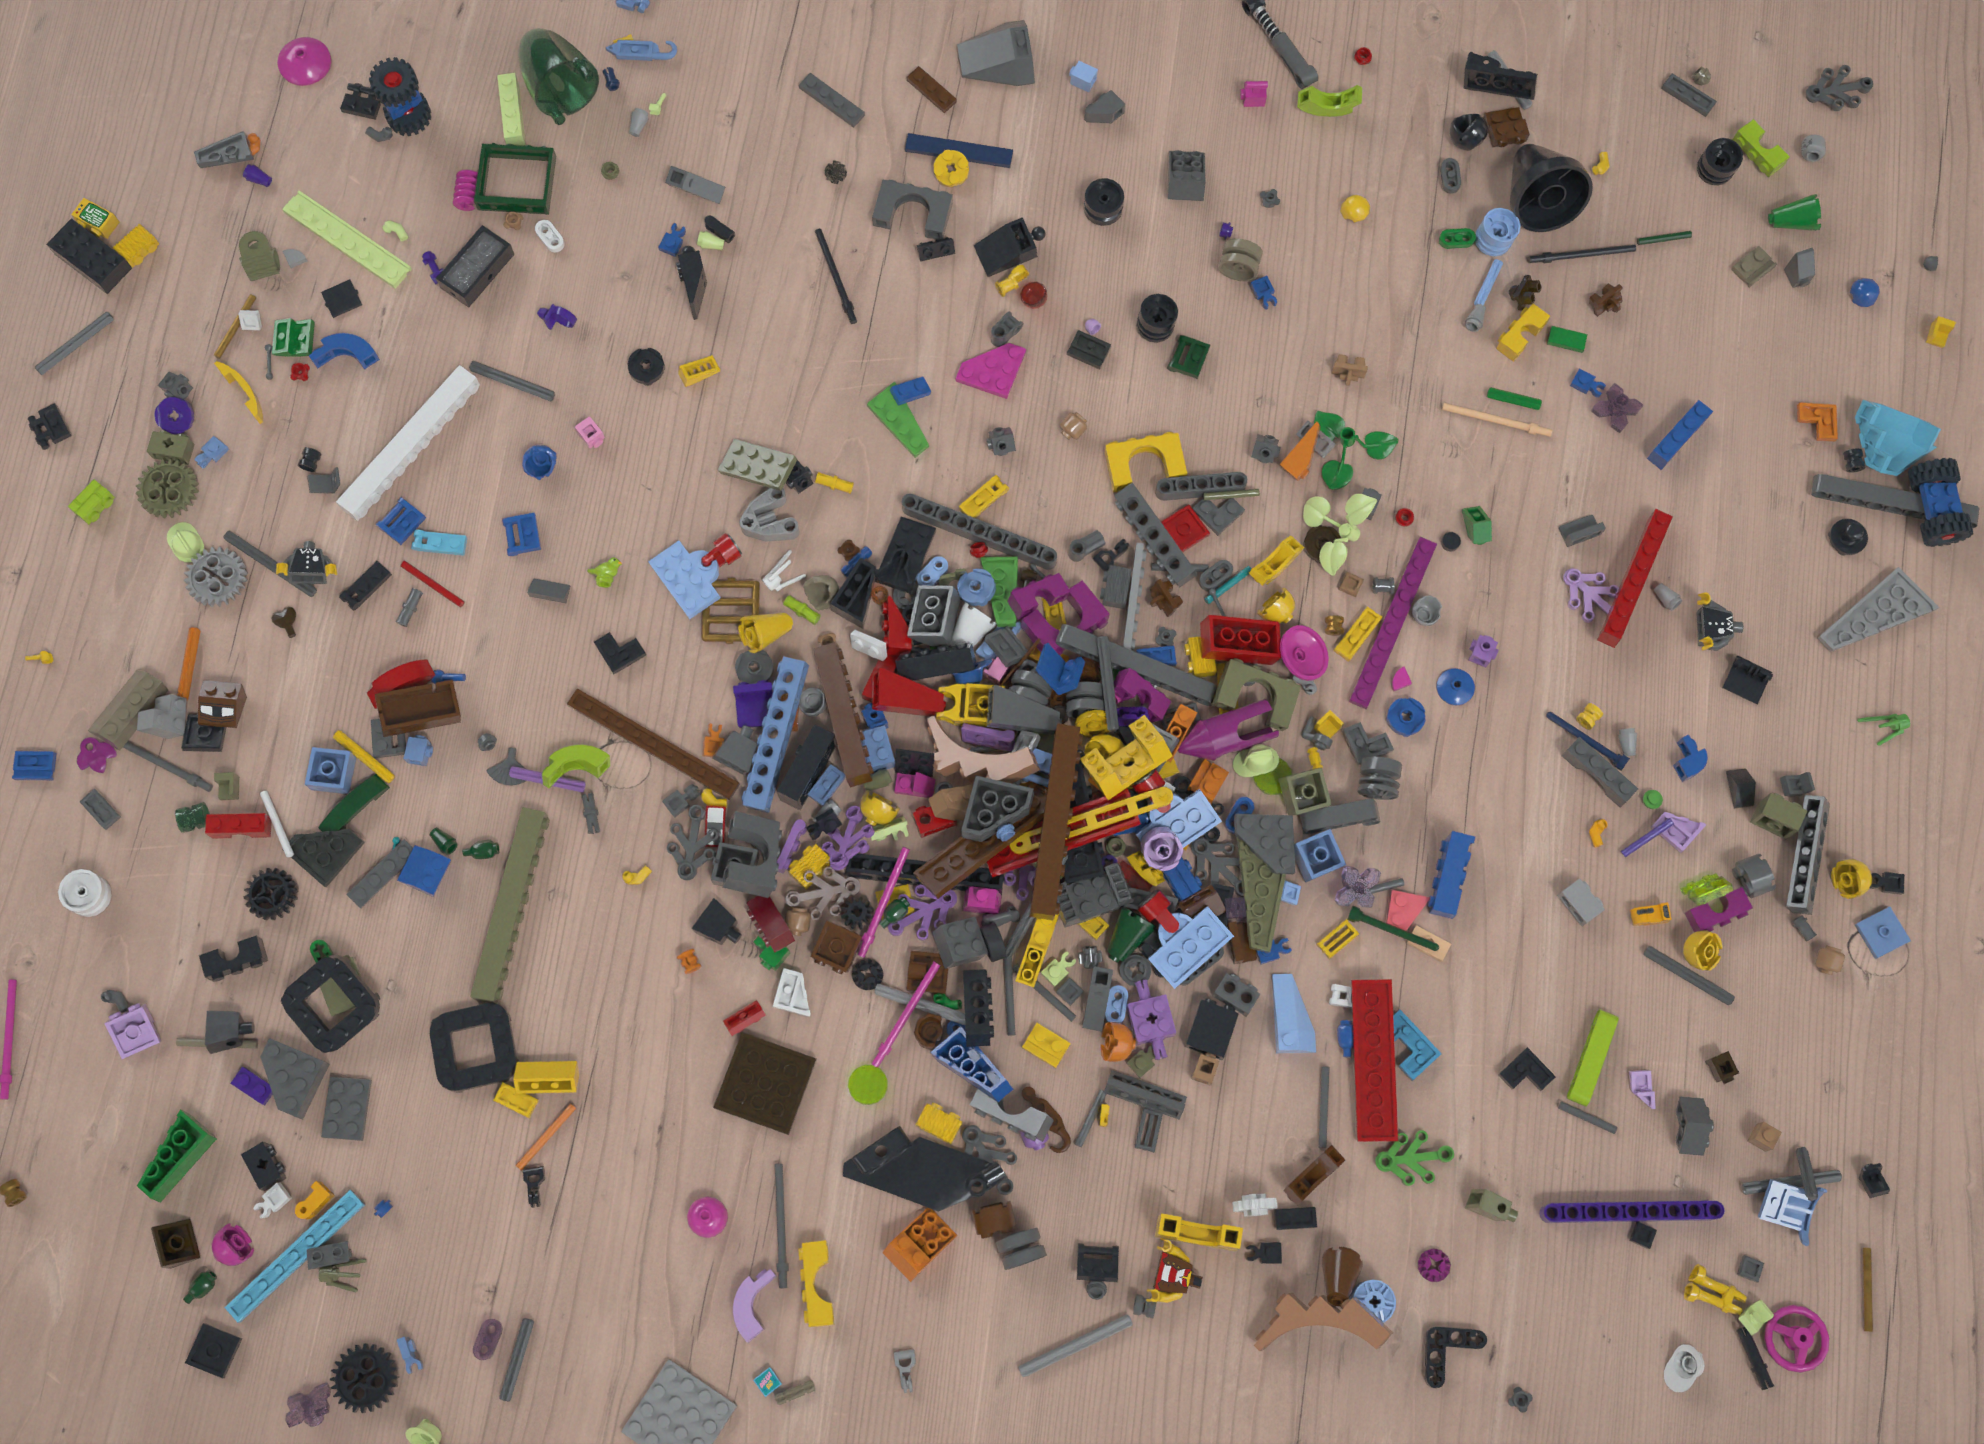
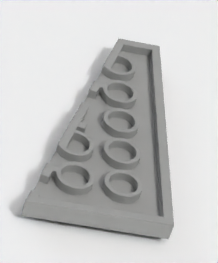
[1817,567,1940,652]

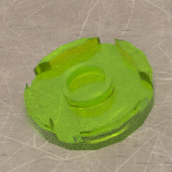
[1253,758,1292,796]
[848,1065,888,1105]

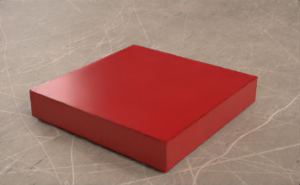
[1161,504,1210,552]

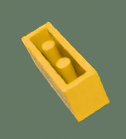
[513,1061,579,1094]

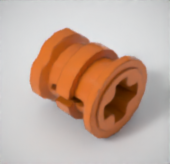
[677,949,702,974]

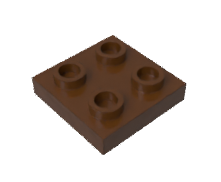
[906,951,949,995]

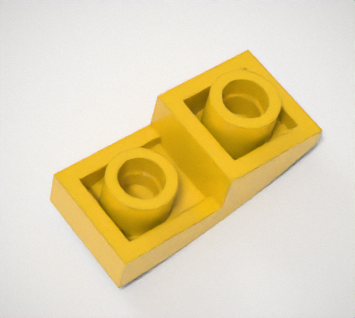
[1127,851,1165,886]

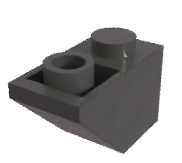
[1084,90,1125,124]

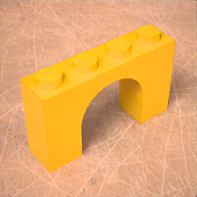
[1105,432,1187,493]
[1155,1213,1243,1251]

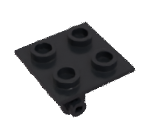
[1722,655,1773,705]
[895,749,934,777]

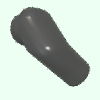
[365,127,393,142]
[101,990,129,1013]

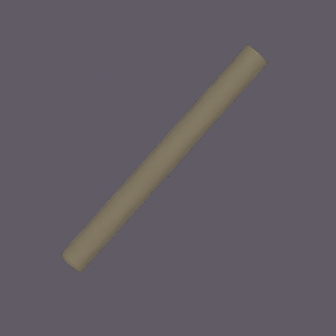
[176,1038,258,1049]

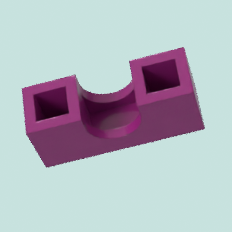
[1007,573,1071,620]
[1114,668,1171,723]
[1684,887,1753,932]

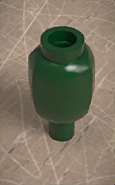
[462,840,500,859]
[879,897,910,929]
[183,1270,217,1304]

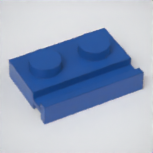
[12,751,57,781]

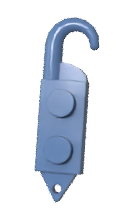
[606,40,677,61]

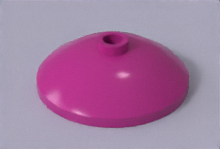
[277,37,331,86]
[1280,625,1329,681]

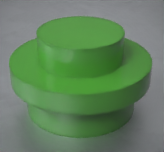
[1643,790,1663,809]

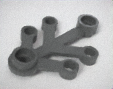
[1806,65,1873,111]
[667,805,720,880]
[1191,838,1244,897]
[962,1125,1017,1195]

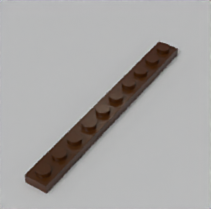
[567,688,740,800]

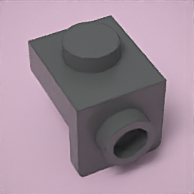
[1780,772,1815,796]

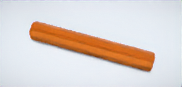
[177,627,201,700]

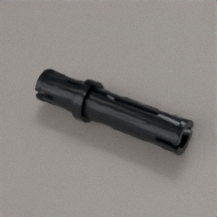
[1736,1327,1775,1390]

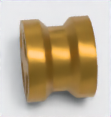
[1325,615,1344,636]

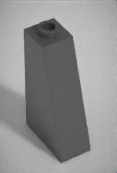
[987,685,1062,735]

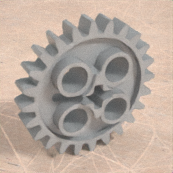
[184,547,248,607]

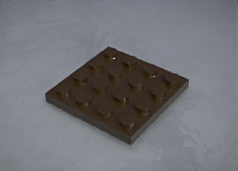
[713,1032,817,1135]

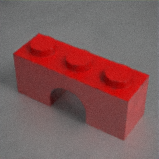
[205,813,272,839]

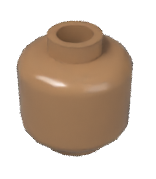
[1060,412,1087,440]
[785,907,811,936]
[1815,945,1845,975]

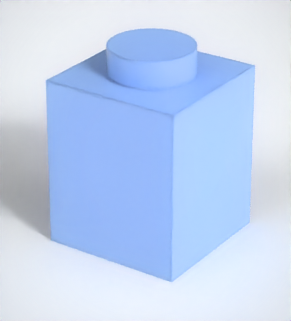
[1069,61,1098,92]

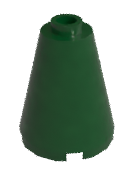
[1107,906,1156,963]

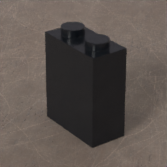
[1185,998,1239,1060]

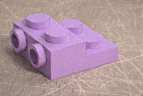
[105,1003,161,1059]

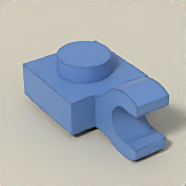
[194,436,229,469]
[397,1337,423,1374]

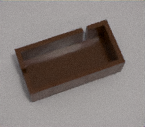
[375,680,461,737]

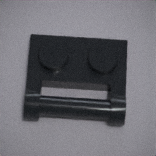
[1077,1243,1119,1282]

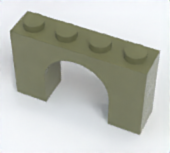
[1212,658,1301,731]

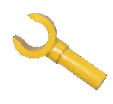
[25,651,53,664]

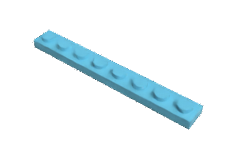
[224,1190,365,1323]

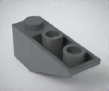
[665,166,726,204]
[1082,966,1113,1032]

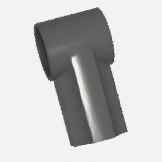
[1068,530,1106,562]

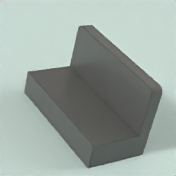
[1559,515,1606,547]

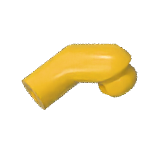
[1592,152,1610,175]
[701,788,727,808]

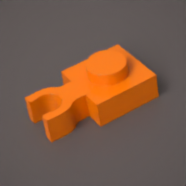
[702,723,724,757]

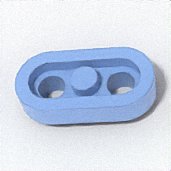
[917,557,948,586]
[1105,985,1128,1023]

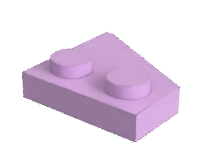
[1651,812,1706,853]

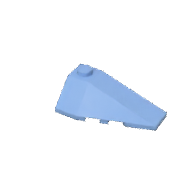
[1272,974,1316,1054]

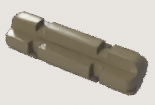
[775,1380,815,1405]

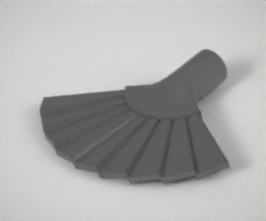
[486,748,526,786]

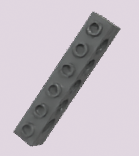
[1114,482,1198,588]
[1786,795,1830,915]

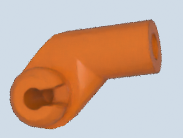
[247,133,261,155]

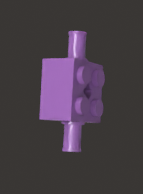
[1126,980,1176,1060]

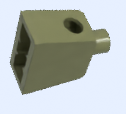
[1465,1189,1518,1222]

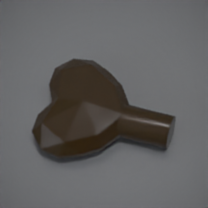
[271,606,296,638]

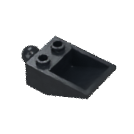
[974,217,1046,277]
[676,246,707,320]

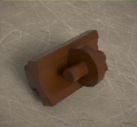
[1589,283,1623,317]
[1149,579,1183,617]

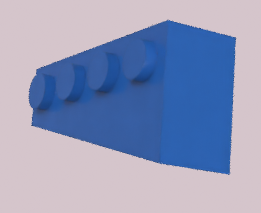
[1428,831,1475,919]
[930,1027,1013,1102]

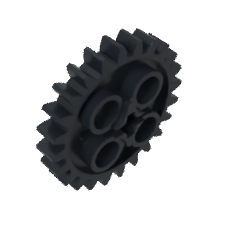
[330,1343,400,1413]

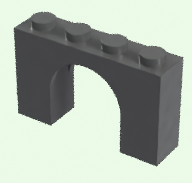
[872,179,953,240]
[722,811,782,898]

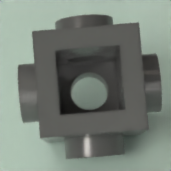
[158,372,193,399]
[986,427,1016,456]
[1251,434,1281,463]

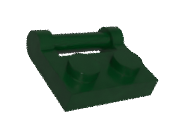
[1167,335,1210,379]

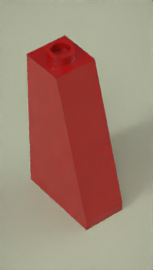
[872,668,946,717]

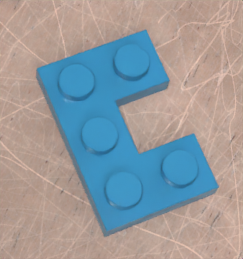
[1393,1010,1442,1081]

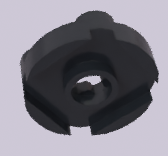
[628,348,665,386]

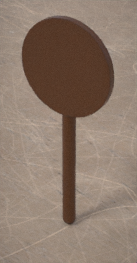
[1000,638,1041,686]

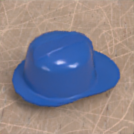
[953,660,993,684]

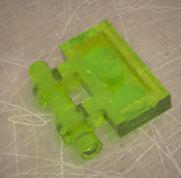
[1681,873,1733,906]

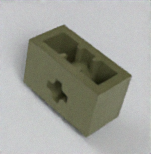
[146,431,195,465]

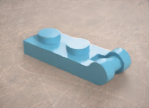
[411,530,467,556]

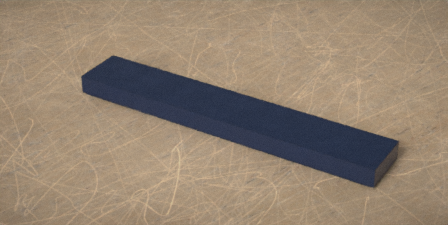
[905,133,1013,168]

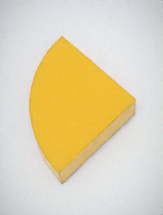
[1099,1104,1110,1127]

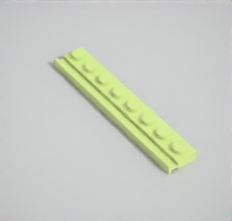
[282,191,412,289]

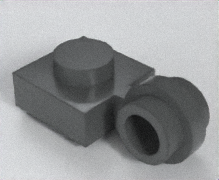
[662,784,700,818]

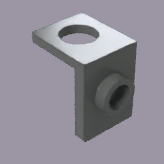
[307,467,340,494]

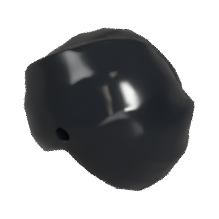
[1449,114,1488,151]

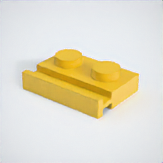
[1022,1023,1071,1069]

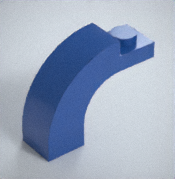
[309,333,380,370]

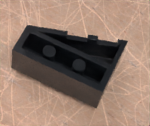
[830,558,876,629]

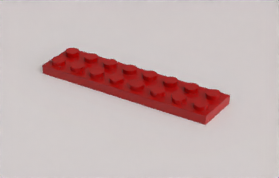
[987,788,1141,877]
[1351,979,1398,1142]

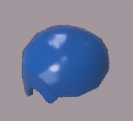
[1850,278,1880,307]

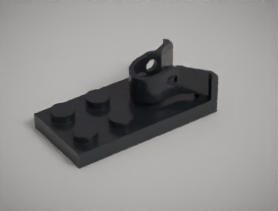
[1464,52,1538,100]
[875,516,936,594]

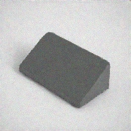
[527,578,571,603]

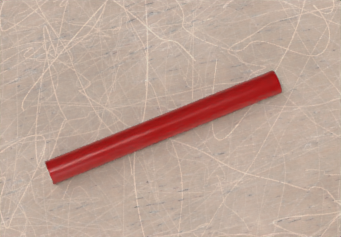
[401,561,465,608]

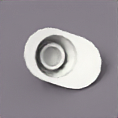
[1664,1344,1705,1392]

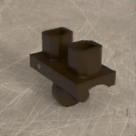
[1508,275,1542,310]

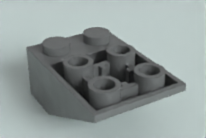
[1168,150,1206,201]

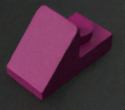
[894,772,936,798]

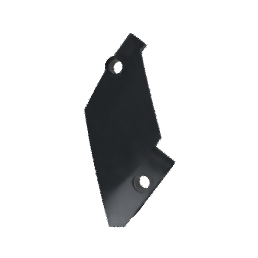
[843,1126,1007,1212]

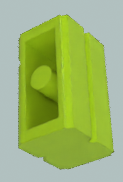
[67,479,115,525]

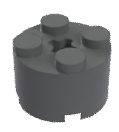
[1732,854,1776,898]

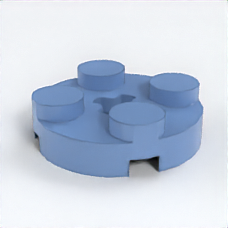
[957,569,996,606]

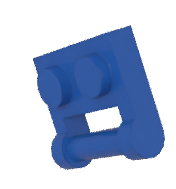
[375,497,426,545]
[502,512,541,556]

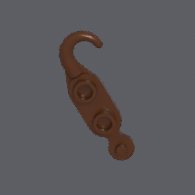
[1021,1087,1071,1153]

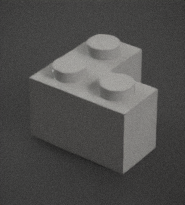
[137,694,187,739]

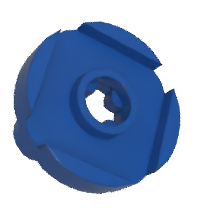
[1386,698,1426,737]

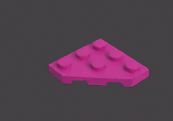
[956,343,1026,399]

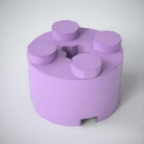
[1141,827,1183,871]

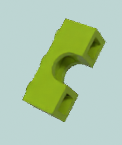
[1732,119,1790,178]

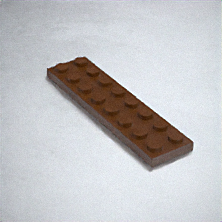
[913,782,1047,899]

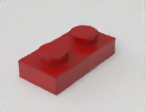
[723,1000,766,1036]

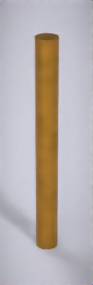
[214,294,256,359]
[1863,1248,1873,1332]

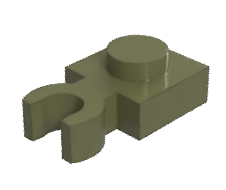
[1126,1044,1161,1078]

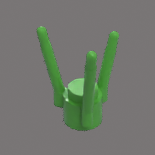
[1857,714,1911,746]

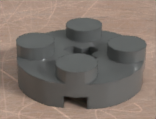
[735,649,774,684]

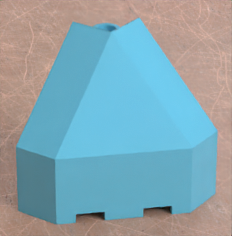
[1855,400,1941,476]

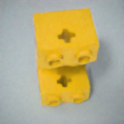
[1080,715,1173,800]

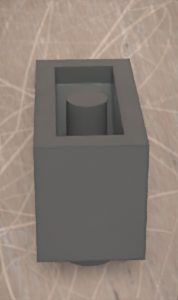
[1784,247,1815,288]

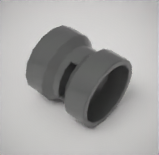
[1133,1294,1157,1319]

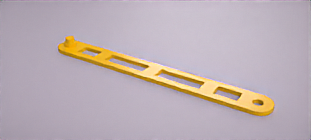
[1010,787,1173,854]

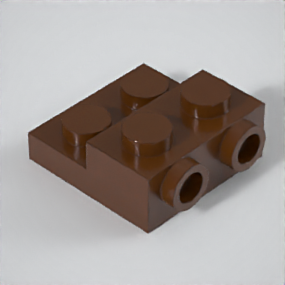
[1484,107,1530,148]
[810,920,863,974]

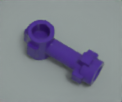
[422,251,444,284]

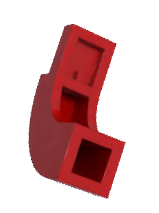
[367,659,435,709]

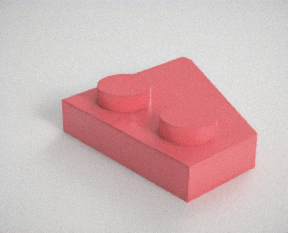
[1386,890,1430,931]

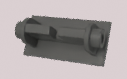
[306,1241,352,1270]

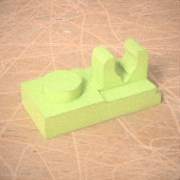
[871,816,909,841]

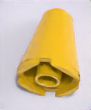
[738,613,793,653]

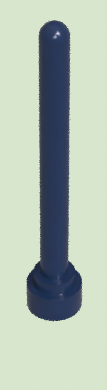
[1546,712,1630,771]

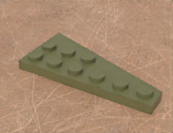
[1237,837,1286,953]

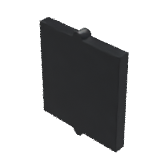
[321,279,362,318]

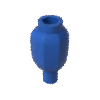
[1337,1020,1354,1057]

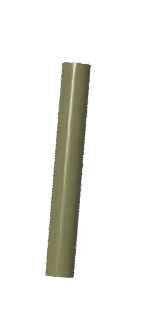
[1203,489,1260,500]

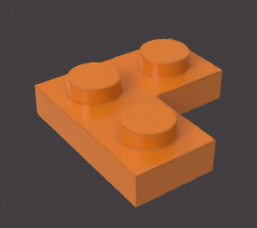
[1797,402,1838,442]

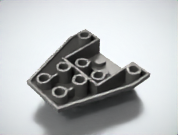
[957,20,1035,86]

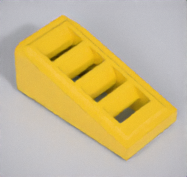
[678,355,720,387]

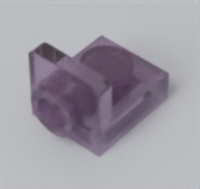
[1224,897,1246,922]

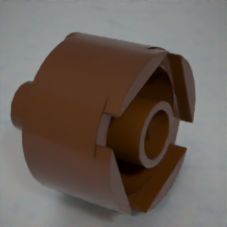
[971,1201,1016,1239]

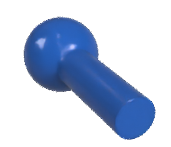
[431,670,466,684]

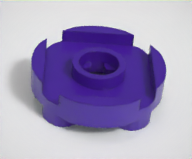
[154,397,194,435]

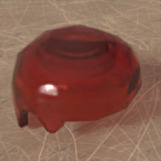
[1020,282,1048,309]

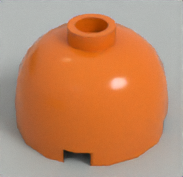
[1101,1022,1136,1062]

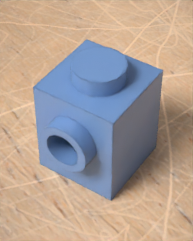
[403,735,433,767]

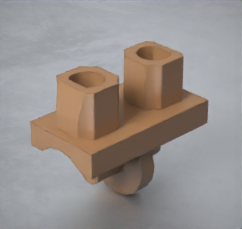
[1332,354,1368,386]

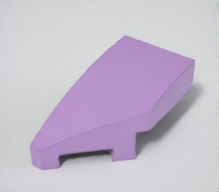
[1629,1070,1656,1109]

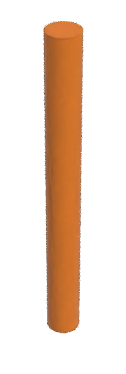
[515,1103,576,1171]

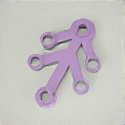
[1563,568,1619,623]

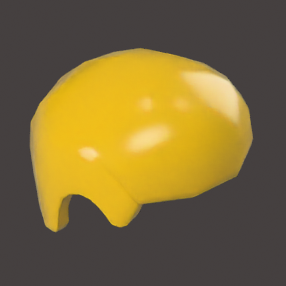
[1340,195,1370,223]

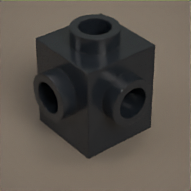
[786,460,814,494]

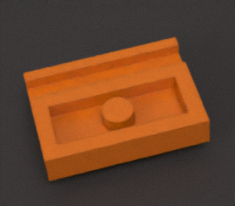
[1187,759,1229,804]

